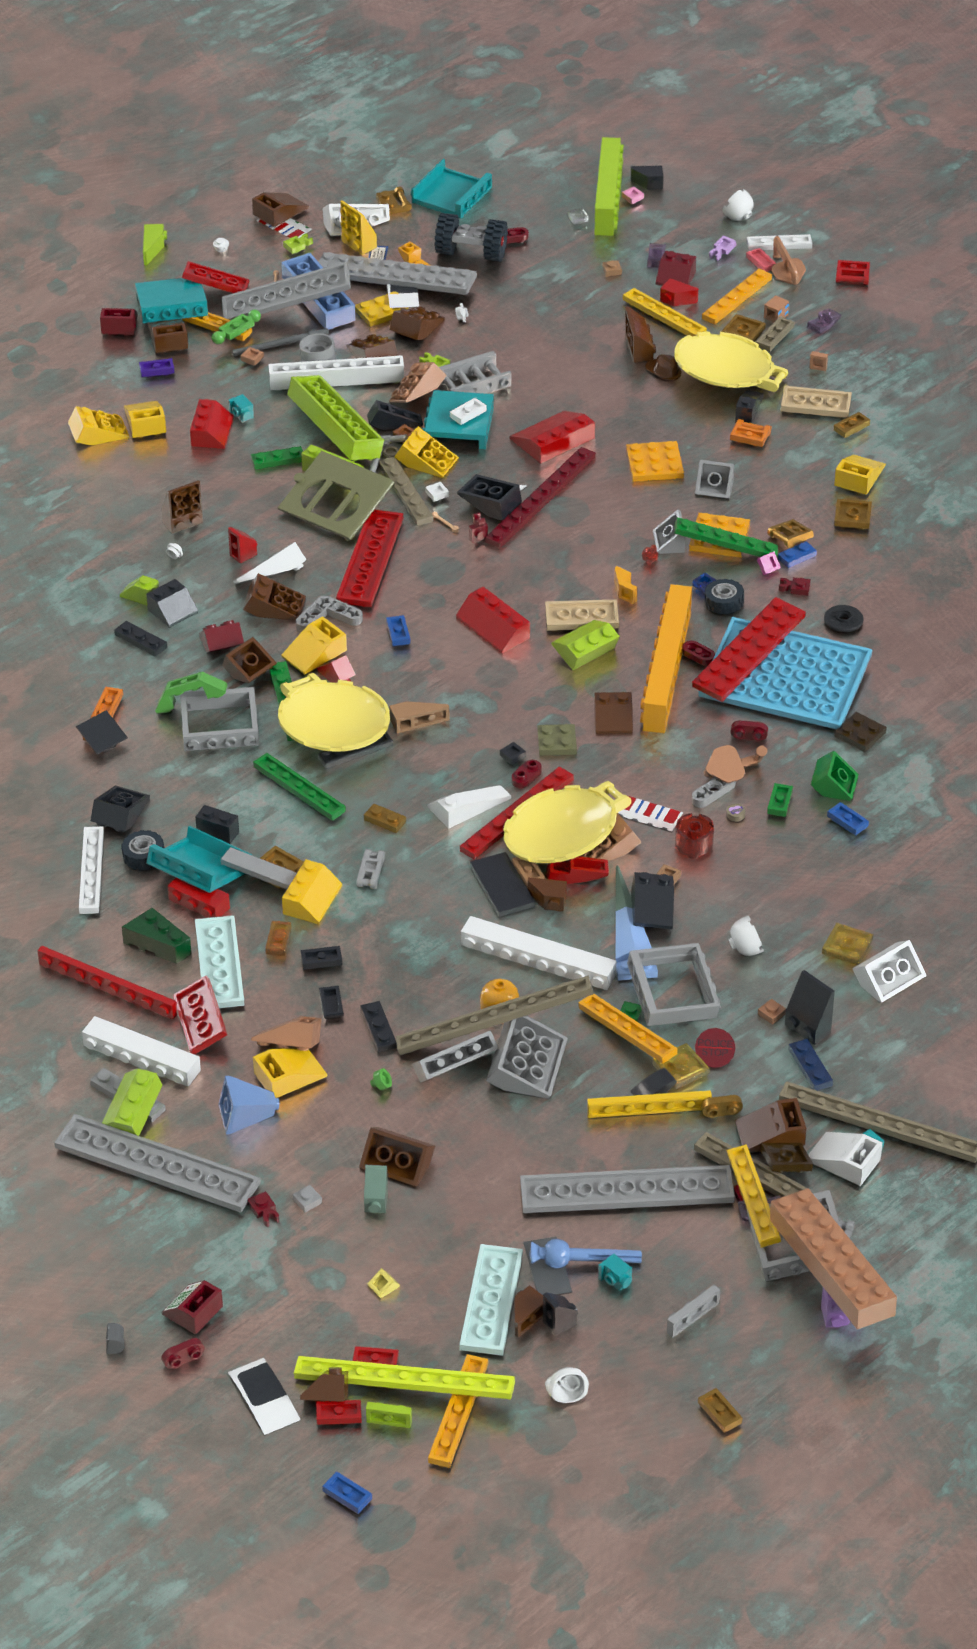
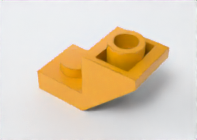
[398,242,431,266]
[614,566,637,604]

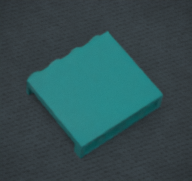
[410,159,492,219]
[135,278,208,323]
[422,390,494,449]
[147,826,252,893]

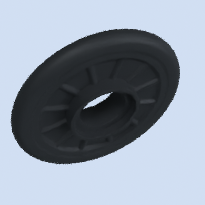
[824,605,864,632]

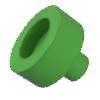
[370,1068,392,1090]

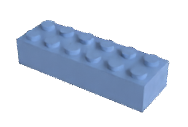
[281,253,355,330]

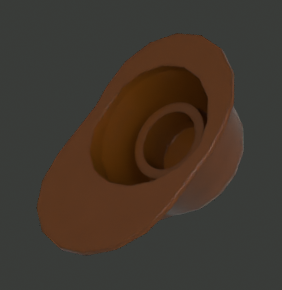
[645,354,682,380]

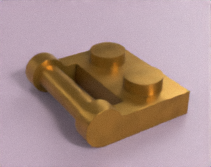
[376,186,412,215]
[767,519,813,548]

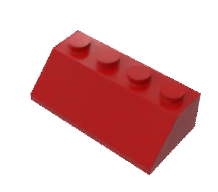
[456,586,530,654]

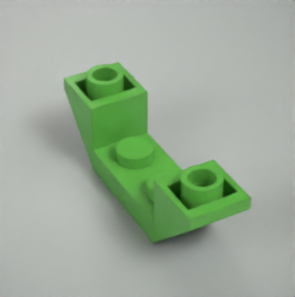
[155,672,227,714]

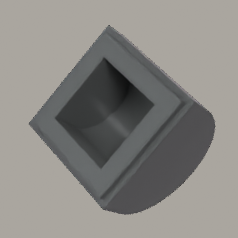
[106,1323,124,1354]

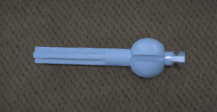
[530,1239,642,1269]

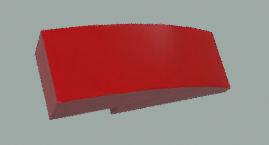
[546,856,609,884]

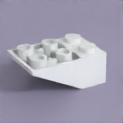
[808,1132,882,1186]

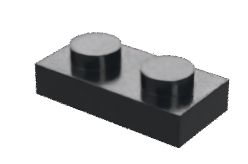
[300,946,343,970]

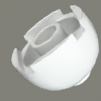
[722,189,754,221]
[728,916,764,956]

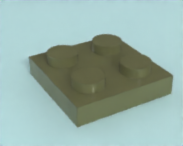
[537,724,577,756]

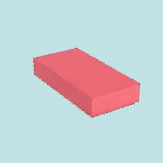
[746,248,776,272]

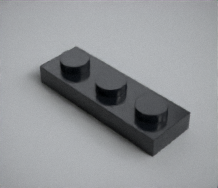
[114,621,167,657]
[360,1001,397,1053]

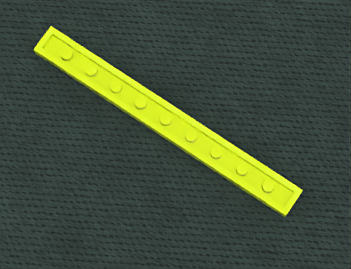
[294,1356,515,1399]

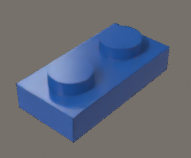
[778,541,817,568]
[386,615,410,646]
[827,802,869,836]
[322,1471,372,1514]

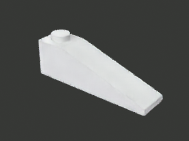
[323,204,390,236]
[233,542,306,584]
[427,785,511,829]

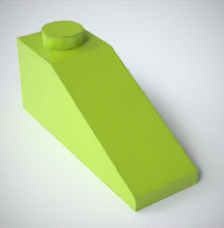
[143,224,167,265]

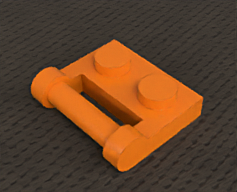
[730,419,772,447]

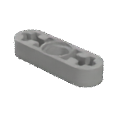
[692,778,736,808]

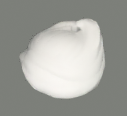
[545,1367,589,1403]

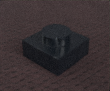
[500,742,526,765]

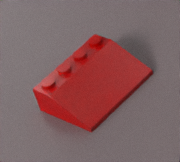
[510,411,595,464]

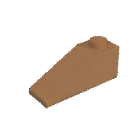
[389,701,450,733]

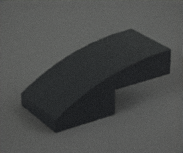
[630,1067,678,1096]

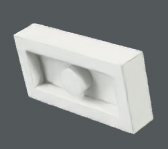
[450,398,486,425]

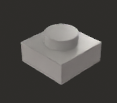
[293,1185,322,1212]

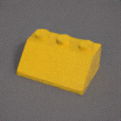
[282,860,342,924]

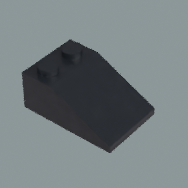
[457,474,522,520]
[90,785,150,832]
[631,872,674,929]
[785,970,835,1045]

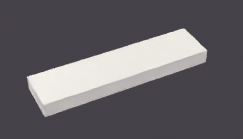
[747,234,812,251]

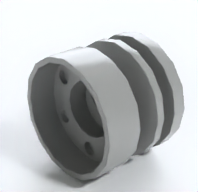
[299,334,336,362]

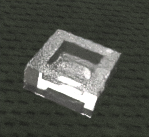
[567,208,589,225]

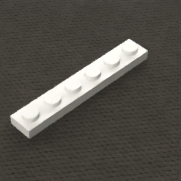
[79,826,104,914]

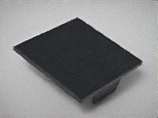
[76,710,128,755]

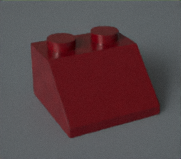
[656,251,696,286]

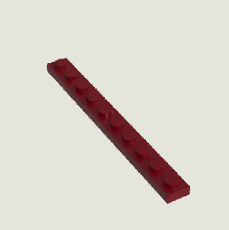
[485,447,596,549]

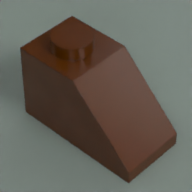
[528,877,567,912]
[514,1285,543,1337]
[300,1367,348,1402]

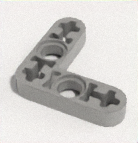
[296,596,363,632]

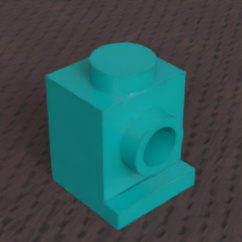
[228,394,254,422]
[598,1254,632,1291]

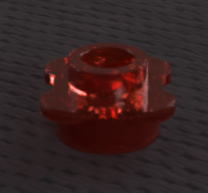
[642,545,658,565]

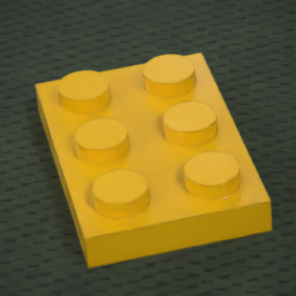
[355,292,413,327]

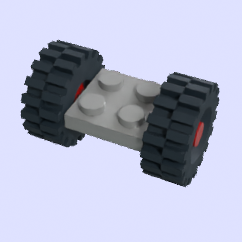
[434,213,508,262]

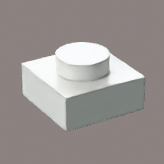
[425,482,449,502]

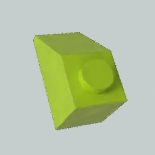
[120,575,159,606]

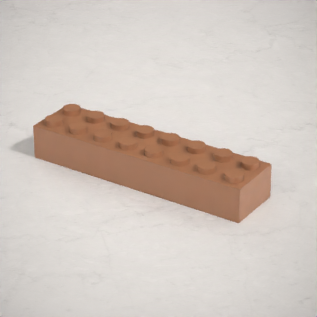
[770,1188,897,1330]

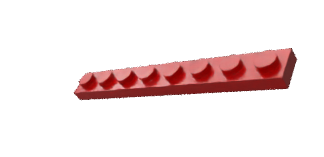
[460,766,574,860]
[37,946,178,1020]

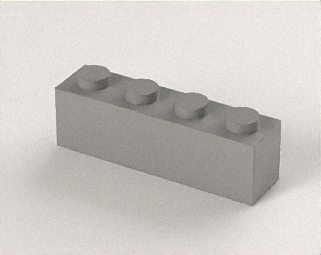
[412,1030,498,1083]

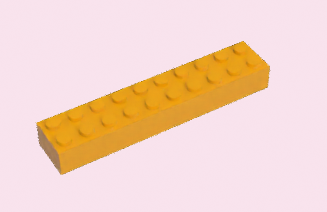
[640,584,692,733]

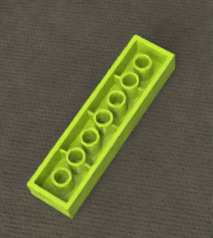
[595,137,624,236]
[287,375,384,461]

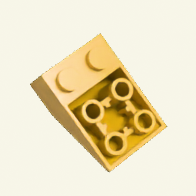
[340,200,377,255]
[124,401,166,438]
[68,406,129,446]
[394,426,459,478]
[834,454,886,495]
[281,616,347,675]
[253,1049,327,1098]

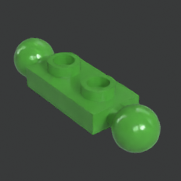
[212,309,261,345]

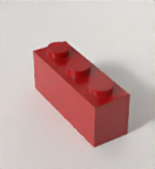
[168,877,230,918]

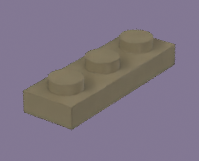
[756,317,794,352]

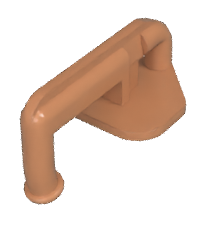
[772,236,806,285]
[703,745,767,783]

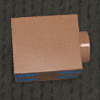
[764,295,789,322]

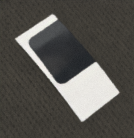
[387,284,419,308]
[228,1358,301,1435]

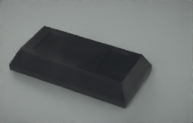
[319,986,344,1019]

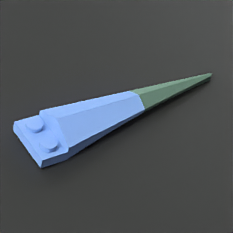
[615,865,658,981]

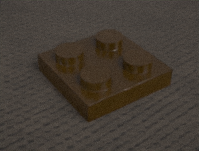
[834,712,887,752]
[760,1143,813,1173]

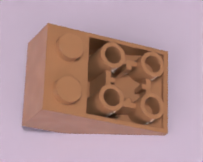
[389,362,447,403]
[580,813,641,861]
[251,1016,321,1051]

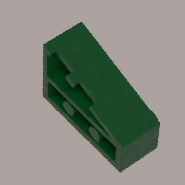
[122,908,192,964]

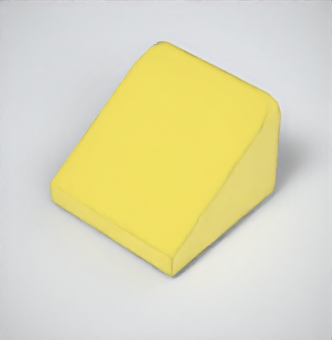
[367,1268,400,1298]

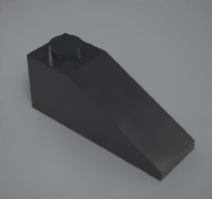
[735,390,764,423]
[367,400,423,430]

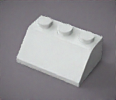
[853,940,927,1003]

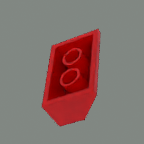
[190,399,234,449]

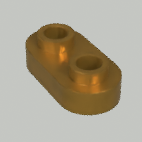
[701,1095,743,1118]

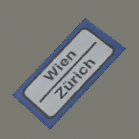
[368,246,388,260]

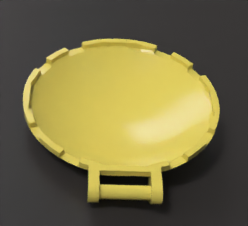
[674,331,788,392]
[278,673,390,752]
[503,781,631,863]

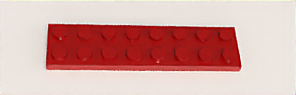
[336,510,404,607]
[692,597,806,702]

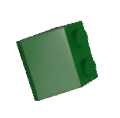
[810,751,859,801]

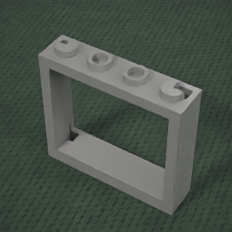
[180,687,259,751]
[627,943,721,1026]
[747,1190,841,1281]

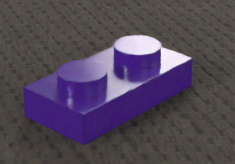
[139,358,175,377]

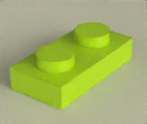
[366,1402,412,1428]

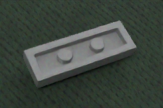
[667,1285,720,1338]

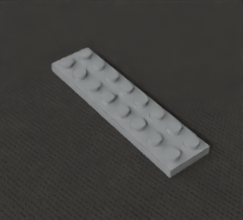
[222,262,351,320]

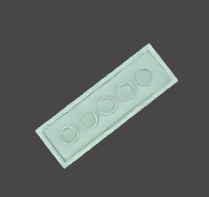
[195,916,245,1008]
[460,1244,523,1356]

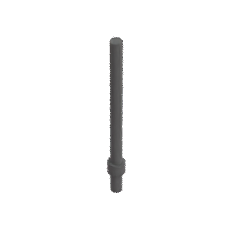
[232,328,329,356]

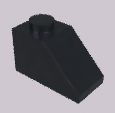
[631,165,664,190]
[543,1292,578,1336]

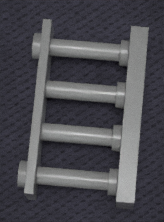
[439,351,511,394]

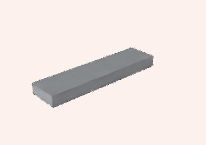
[221,847,297,889]

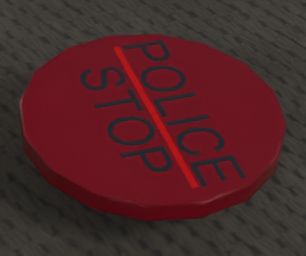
[695,1028,736,1068]

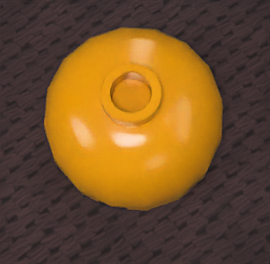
[480,978,519,1009]

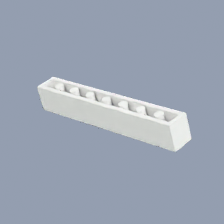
[269,356,404,390]
[461,916,617,990]

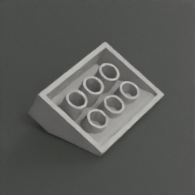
[486,1016,568,1099]

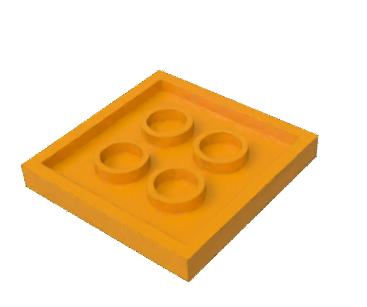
[626,441,684,482]
[689,513,750,558]

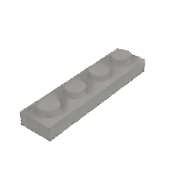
[90,1068,166,1122]

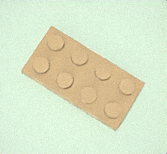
[781,386,852,418]
[545,599,619,631]

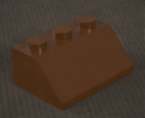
[625,306,656,363]
[359,1127,435,1186]

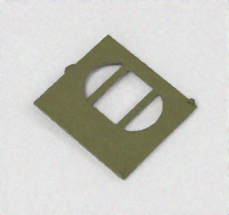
[278,451,395,542]

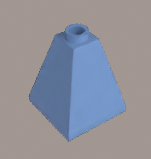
[218,1076,279,1135]

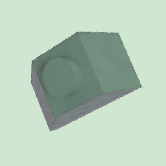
[364,1165,388,1213]

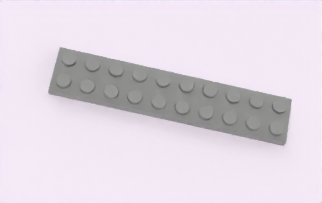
[318,252,477,295]
[54,1114,260,1212]
[520,1165,735,1213]

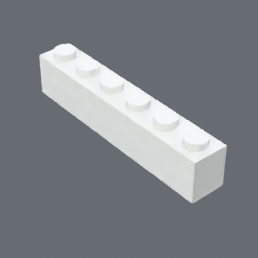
[82,1016,201,1087]

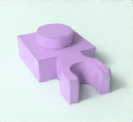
[709,235,736,261]

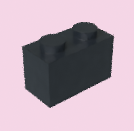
[195,805,239,844]

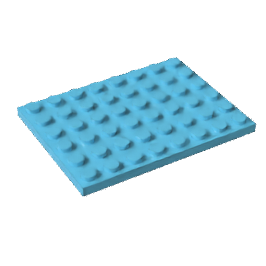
[699,617,872,729]

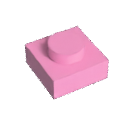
[622,187,644,204]

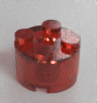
[675,813,714,859]

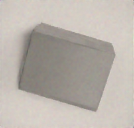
[695,460,734,499]
[653,509,685,554]

